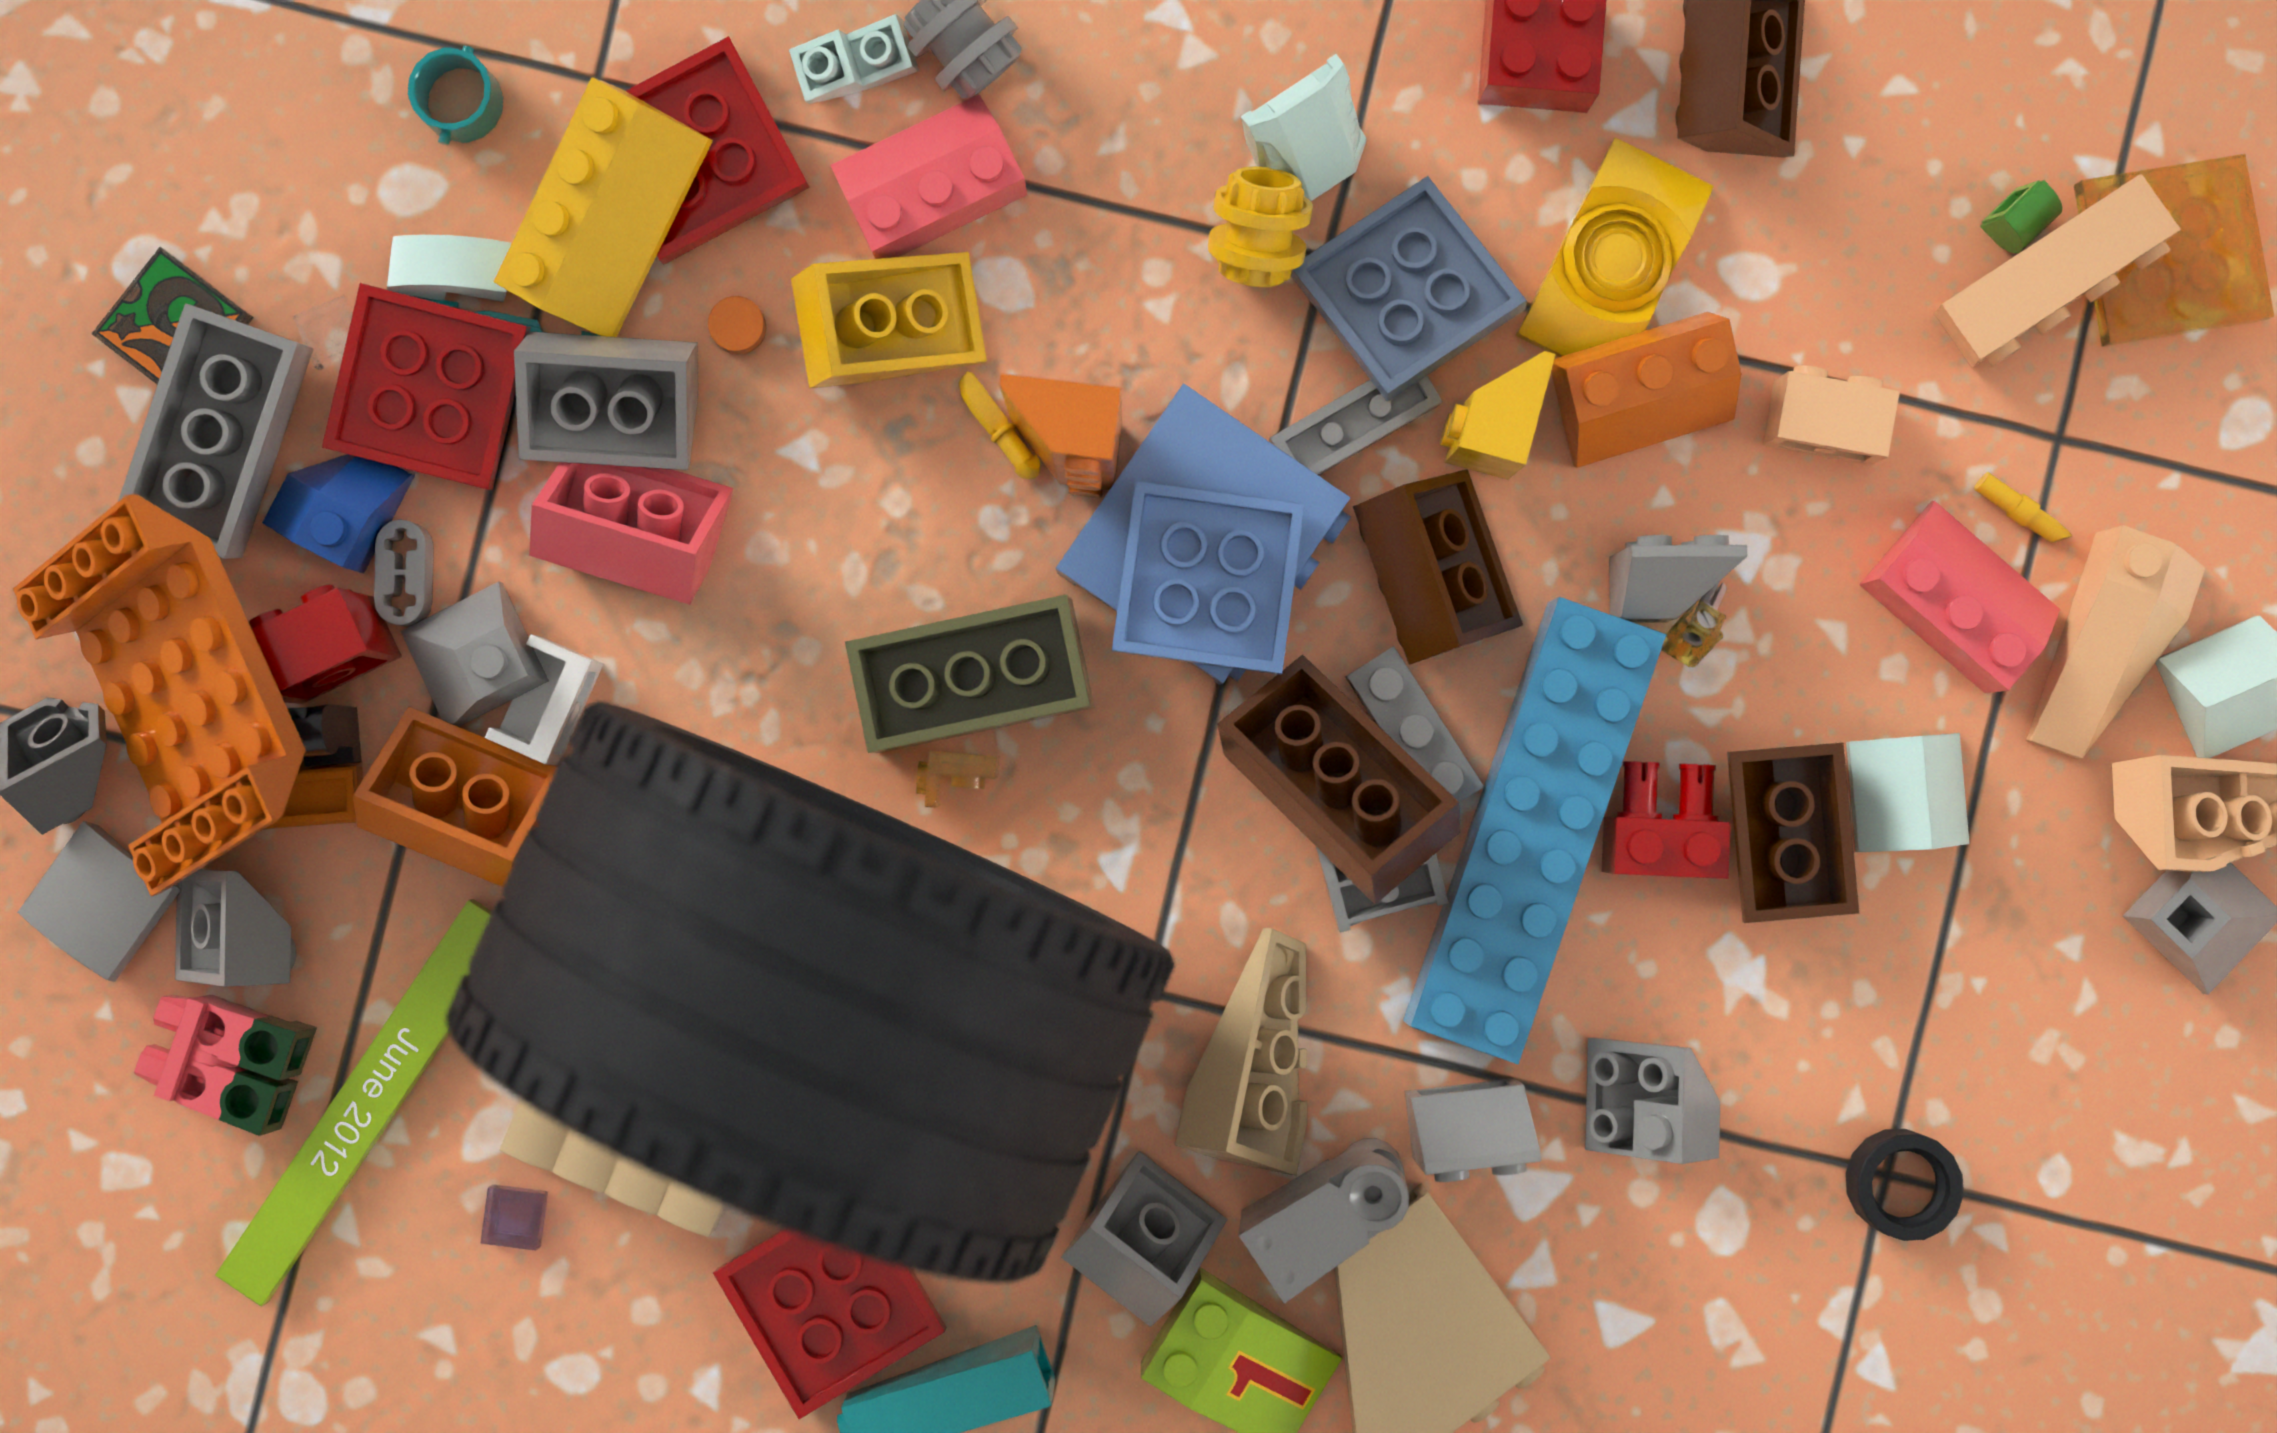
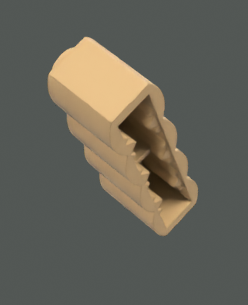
[499,1101,725,1237]

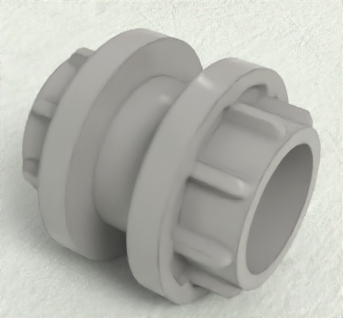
[904,0,1021,99]

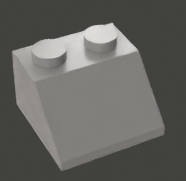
[1061,1151,1228,1327]

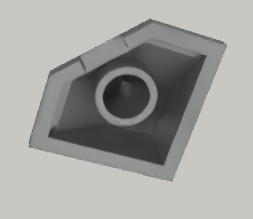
[0,697,107,835]

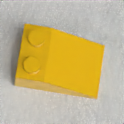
[791,252,987,389]

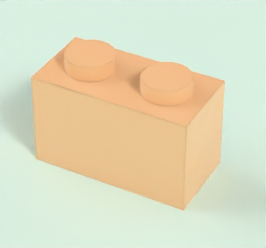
[1763,366,1900,465]

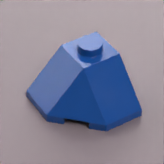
[262,454,415,574]

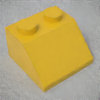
[1440,351,1556,480]

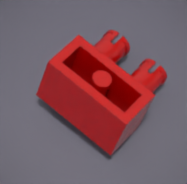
[1602,761,1731,879]

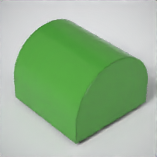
[1980,180,2063,253]

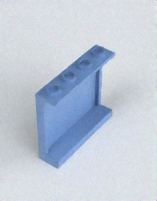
[1056,383,1351,686]

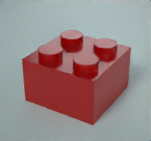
[1478,0,1607,113]
[248,584,402,704]

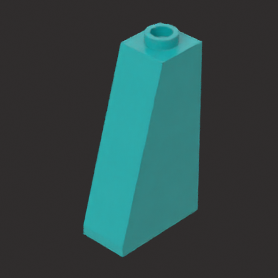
[837,1325,1055,1433]

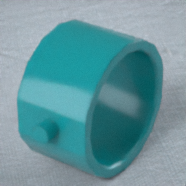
[408,46,503,145]

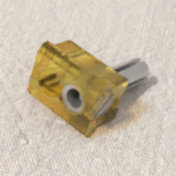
[1661,581,1727,667]

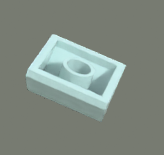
[2155,615,2277,758]
[1846,733,1970,852]

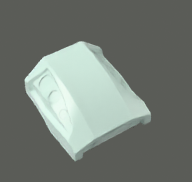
[1241,54,1367,201]

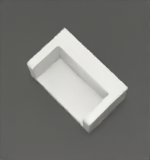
[485,634,603,765]

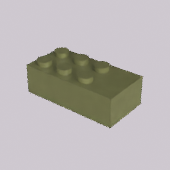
[845,594,1095,753]

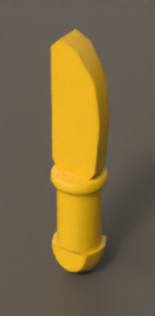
[958,371,1040,480]

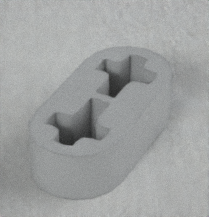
[374,519,434,627]

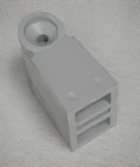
[1239,1138,1409,1304]

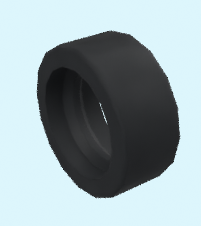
[1845,1128,1964,1241]

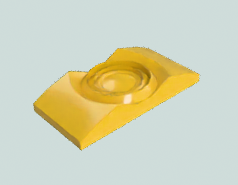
[1516,137,1714,357]

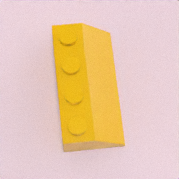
[493,77,713,337]

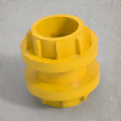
[1208,166,1313,287]

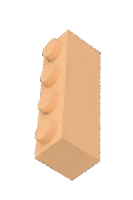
[1934,174,2181,367]

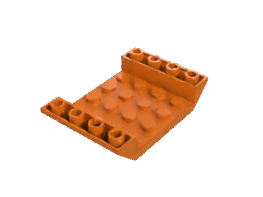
[13,494,306,897]

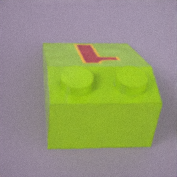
[1141,1267,1343,1433]

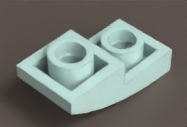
[789,14,919,104]
[386,234,511,302]

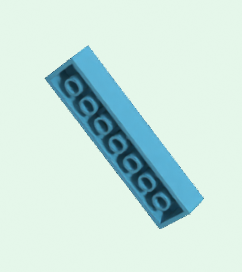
[1403,597,1666,1065]

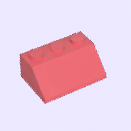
[830,94,1027,259]
[529,462,733,605]
[1859,501,2061,693]

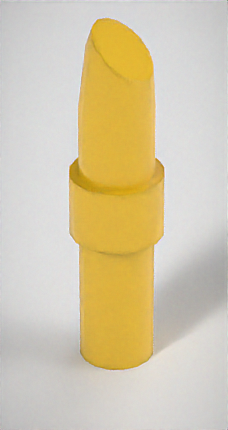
[1974,472,2072,543]

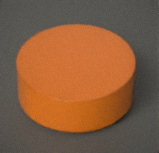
[708,296,766,355]

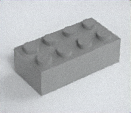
[118,303,314,559]

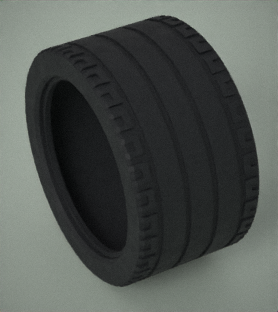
[445,701,1175,1283]

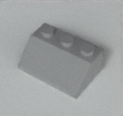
[514,332,698,470]

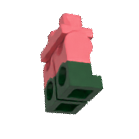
[134,994,317,1136]

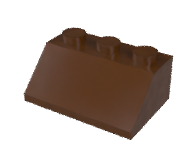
[1675,0,1805,158]
[1353,469,1523,665]
[1727,742,1859,923]

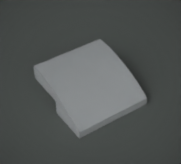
[17,821,181,982]

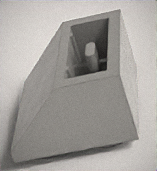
[1405,1078,1541,1182]

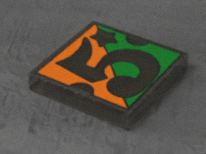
[91,247,254,385]

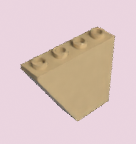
[1334,1184,1551,1433]

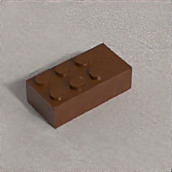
[1217,654,1460,904]

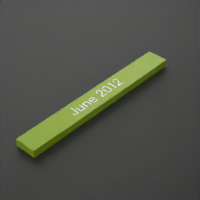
[215,899,492,1307]

